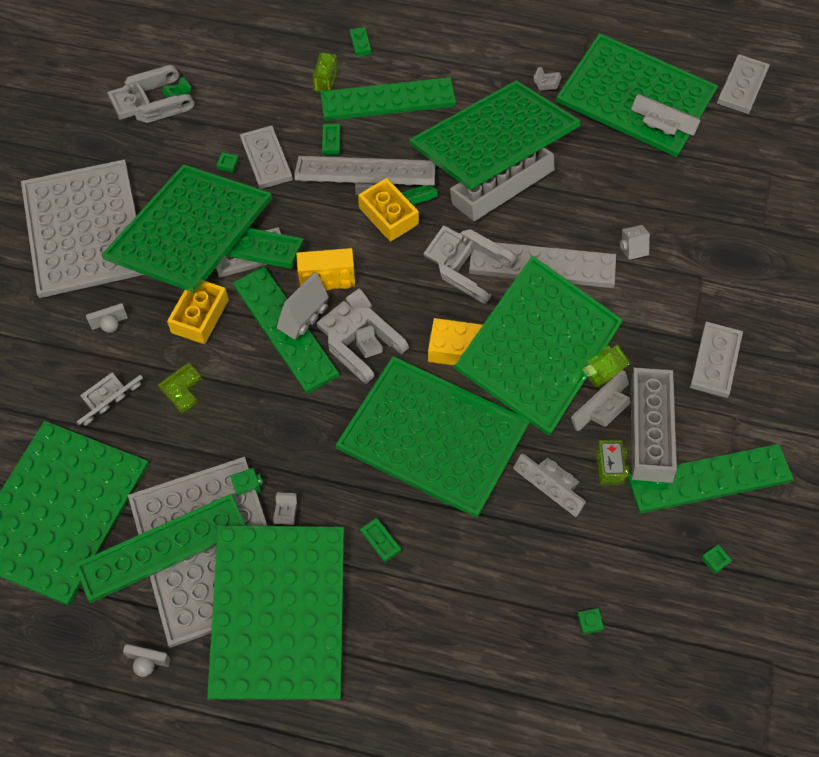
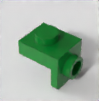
[162,77,191,101]
[230,468,263,496]

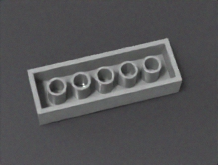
[450,148,554,221]
[631,368,677,483]

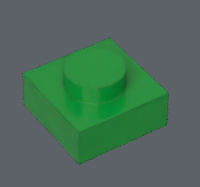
[216,152,239,173]
[701,545,732,574]
[577,608,604,635]

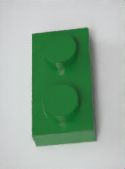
[349,27,371,57]
[322,124,340,155]
[402,185,438,206]
[360,518,401,563]

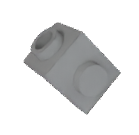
[534,67,562,91]
[356,325,383,358]
[273,492,297,525]

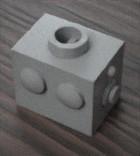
[620,225,650,260]

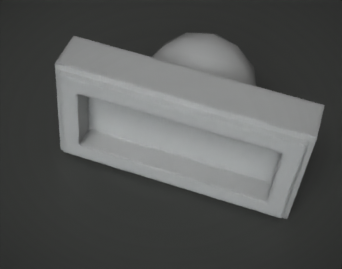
[86,303,128,333]
[123,644,171,677]

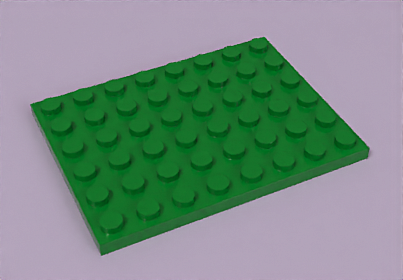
[556,33,718,157]
[409,80,581,190]
[101,164,272,293]
[453,255,623,436]
[336,356,530,518]
[0,421,149,606]
[207,526,344,700]

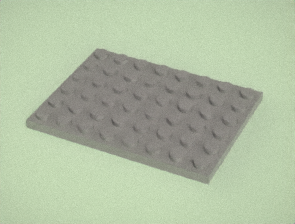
[21,160,144,298]
[128,457,267,648]

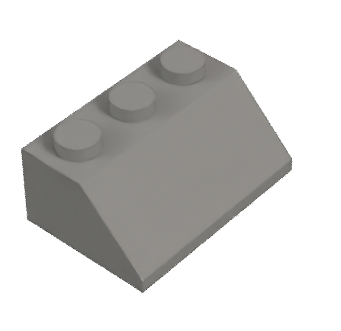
[276,273,329,339]

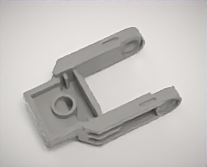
[107,65,194,123]
[423,225,517,304]
[317,301,409,384]

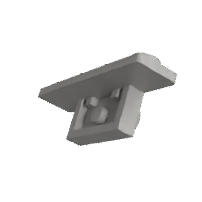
[631,94,700,135]
[571,370,631,431]
[77,373,143,426]
[513,454,586,517]

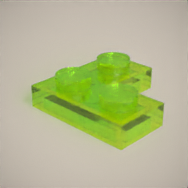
[158,363,201,414]

